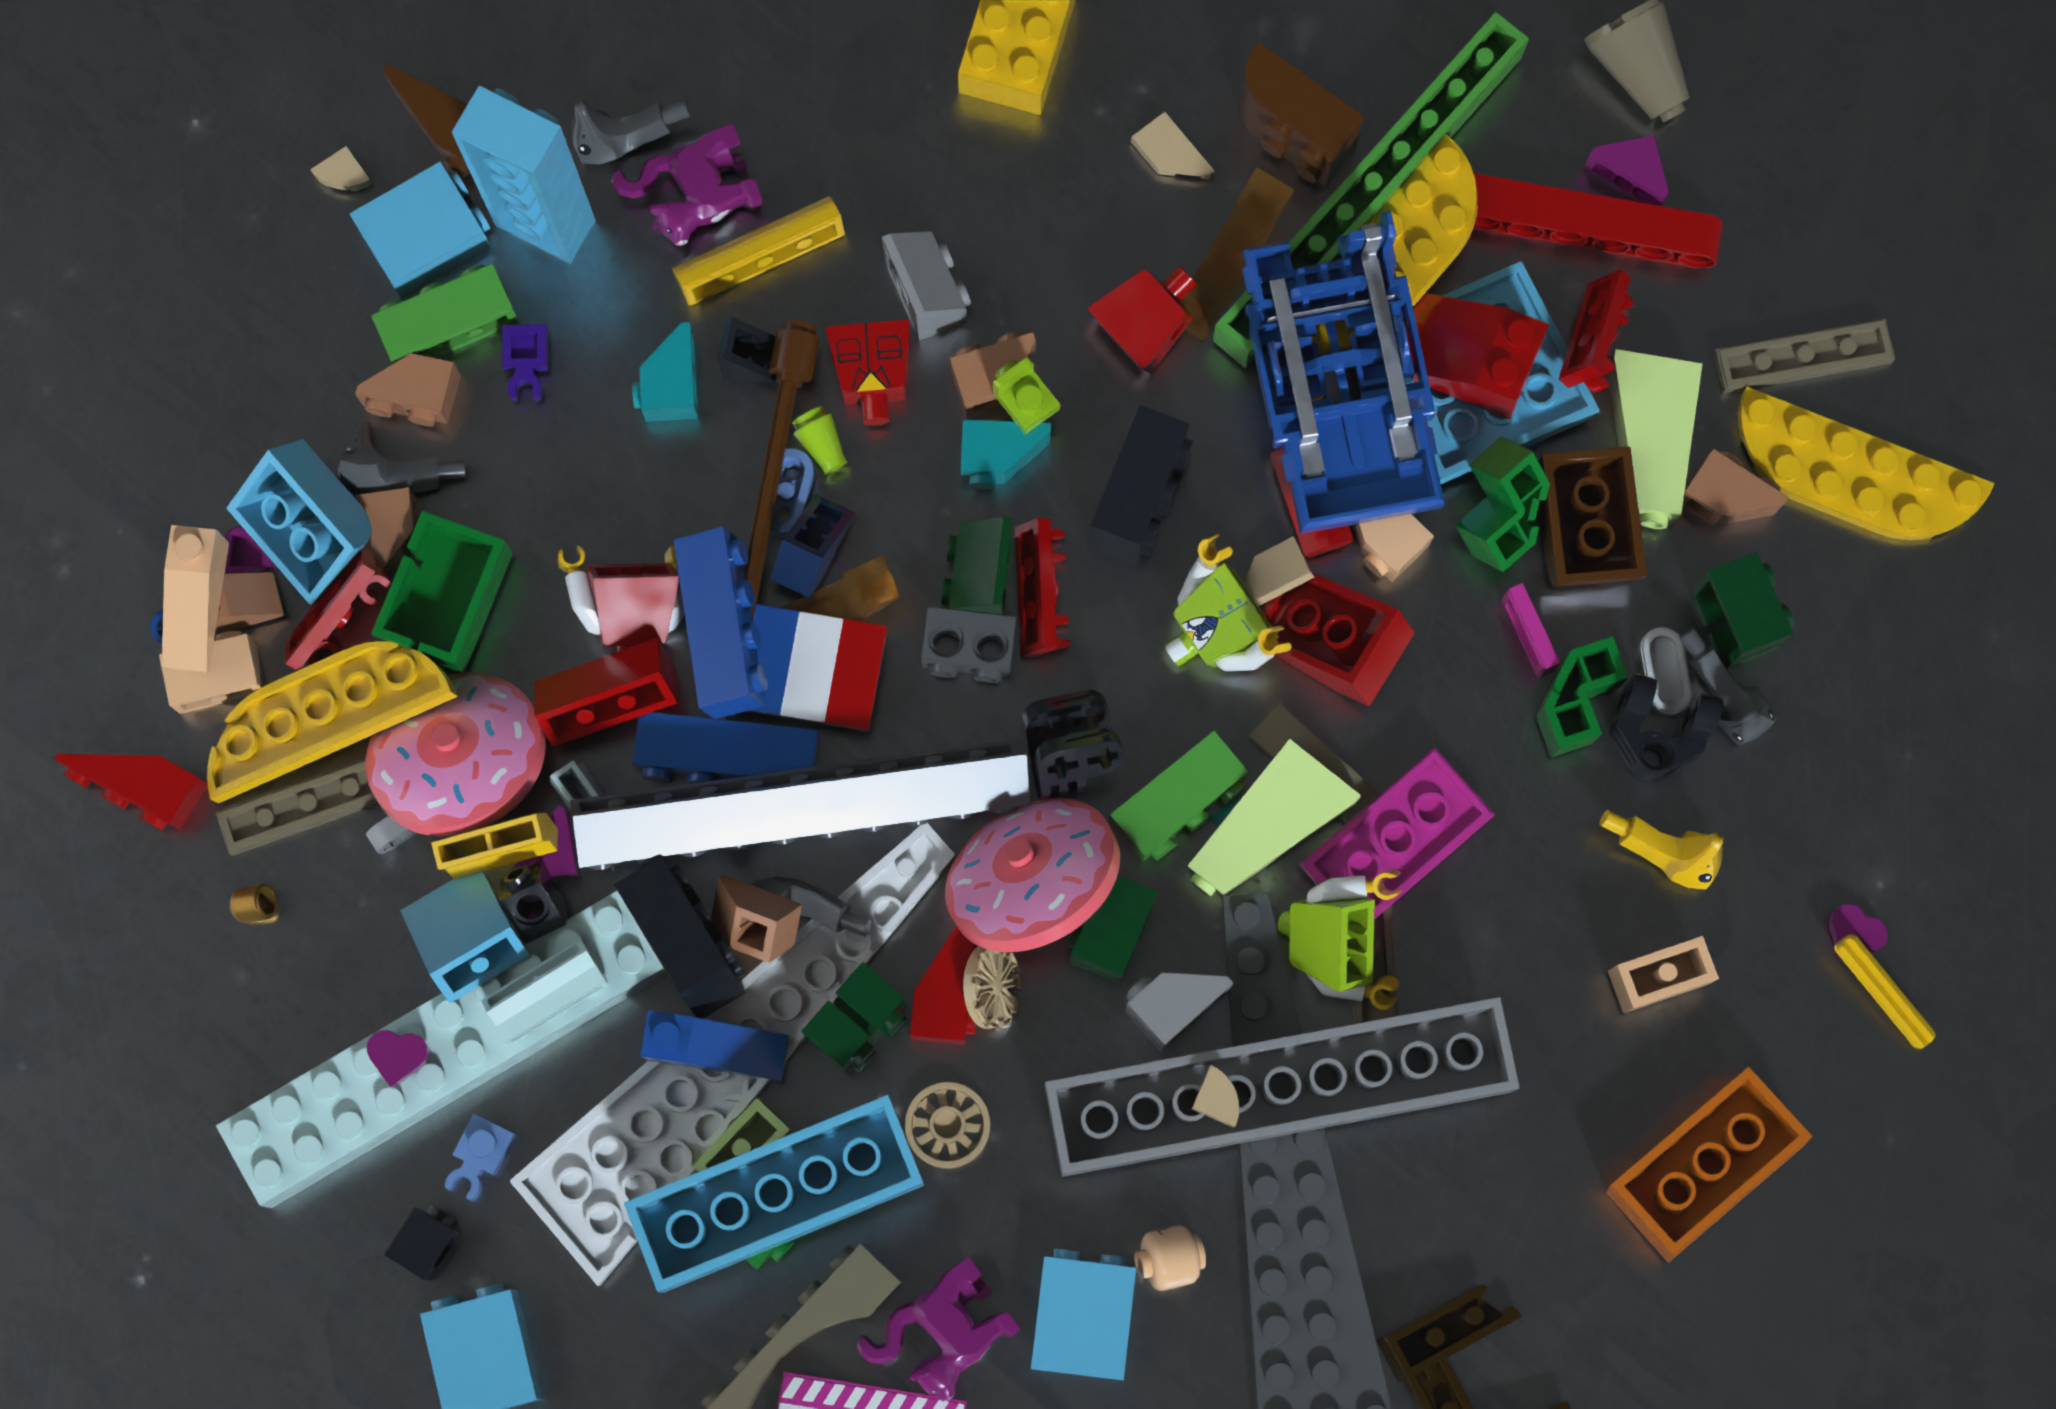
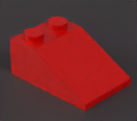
[1405,293,1549,419]
[1262,572,1415,707]

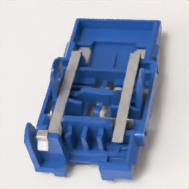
[1242,210,1445,534]

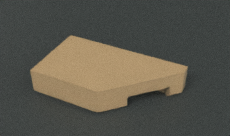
[1131,112,1215,180]
[1244,536,1315,606]

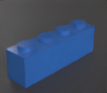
[674,526,768,719]
[632,712,820,784]

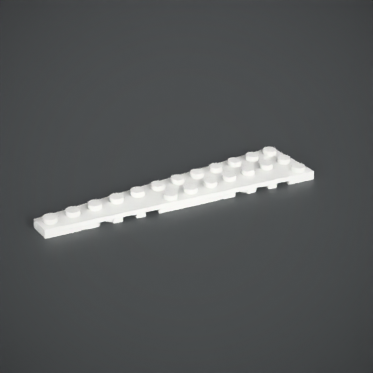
[510,823,956,1286]

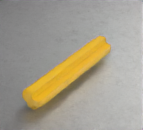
[1834,934,1936,1049]

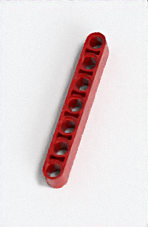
[1473,173,1723,268]

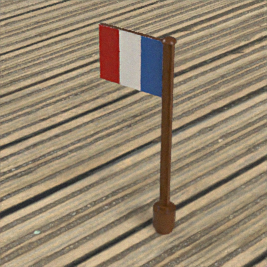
[727,319,888,732]

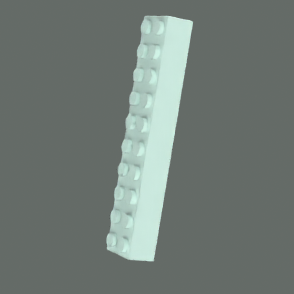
[216,891,667,1208]

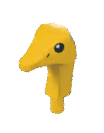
[1599,809,1723,890]

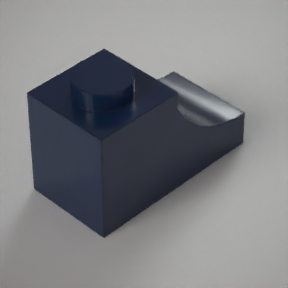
[770,494,856,598]

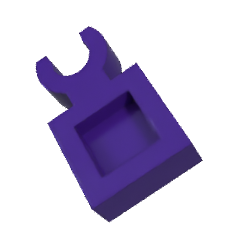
[502,324,548,402]

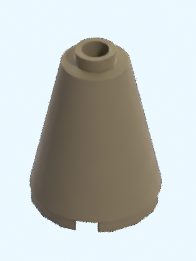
[1583,0,1690,123]

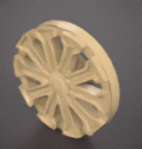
[963,946,1022,1029]
[905,1082,990,1169]

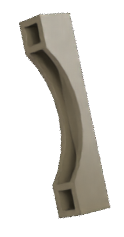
[701,1244,902,1409]

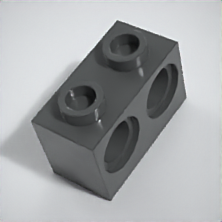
[921,607,1016,683]

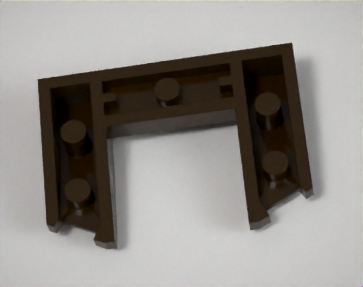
[1376,1284,1571,1409]

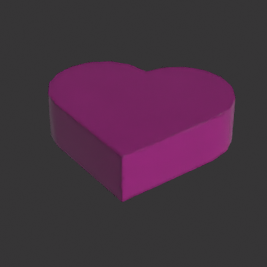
[224,526,276,574]
[1828,904,1888,960]
[367,1030,430,1088]

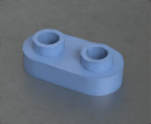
[770,448,814,537]

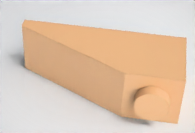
[1351,514,1434,582]
[162,525,229,673]

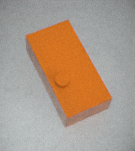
[1606,1067,1813,1263]

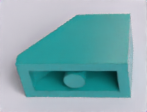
[632,322,698,422]
[961,420,1051,489]

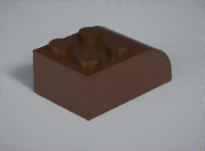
[1239,42,1365,187]
[1538,447,1647,587]

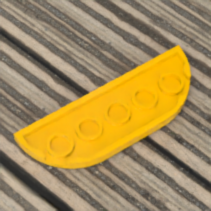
[1311,134,1478,354]
[1738,387,1995,540]
[207,641,458,804]

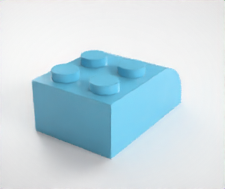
[226,439,372,606]

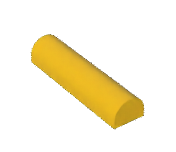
[672,196,845,306]

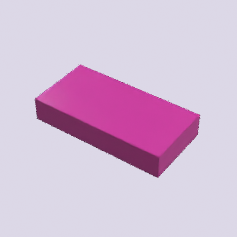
[1501,583,1560,678]

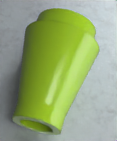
[792,406,848,475]

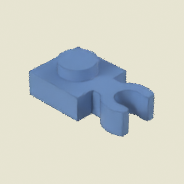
[445,1114,517,1201]

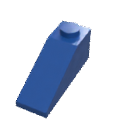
[640,1010,789,1081]

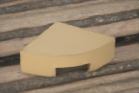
[310,146,373,191]
[1192,1065,1239,1128]

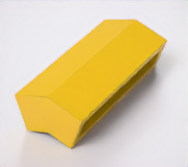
[431,813,558,879]

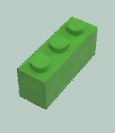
[371,263,519,364]
[1109,731,1249,862]

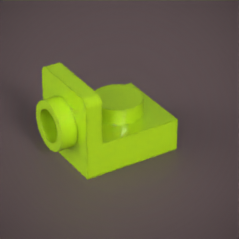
[993,357,1061,435]

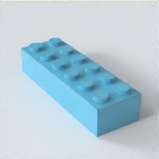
[452,85,596,264]
[624,1095,925,1293]

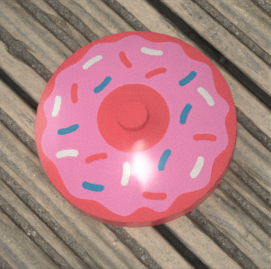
[366,672,546,837]
[945,798,1120,952]

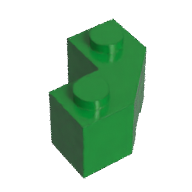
[1455,437,1550,572]
[1536,636,1629,758]

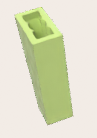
[1607,349,1703,529]
[1188,739,1361,896]

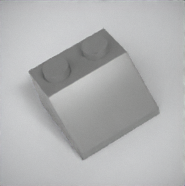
[882,231,971,341]
[1125,972,1234,1053]

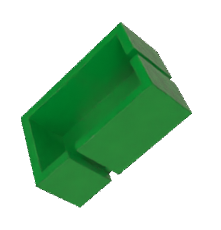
[371,511,513,673]

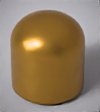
[230,884,277,923]

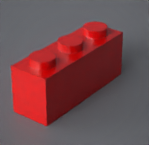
[534,637,678,747]

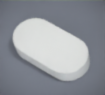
[1638,627,1692,717]

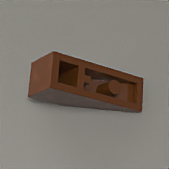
[383,64,471,177]

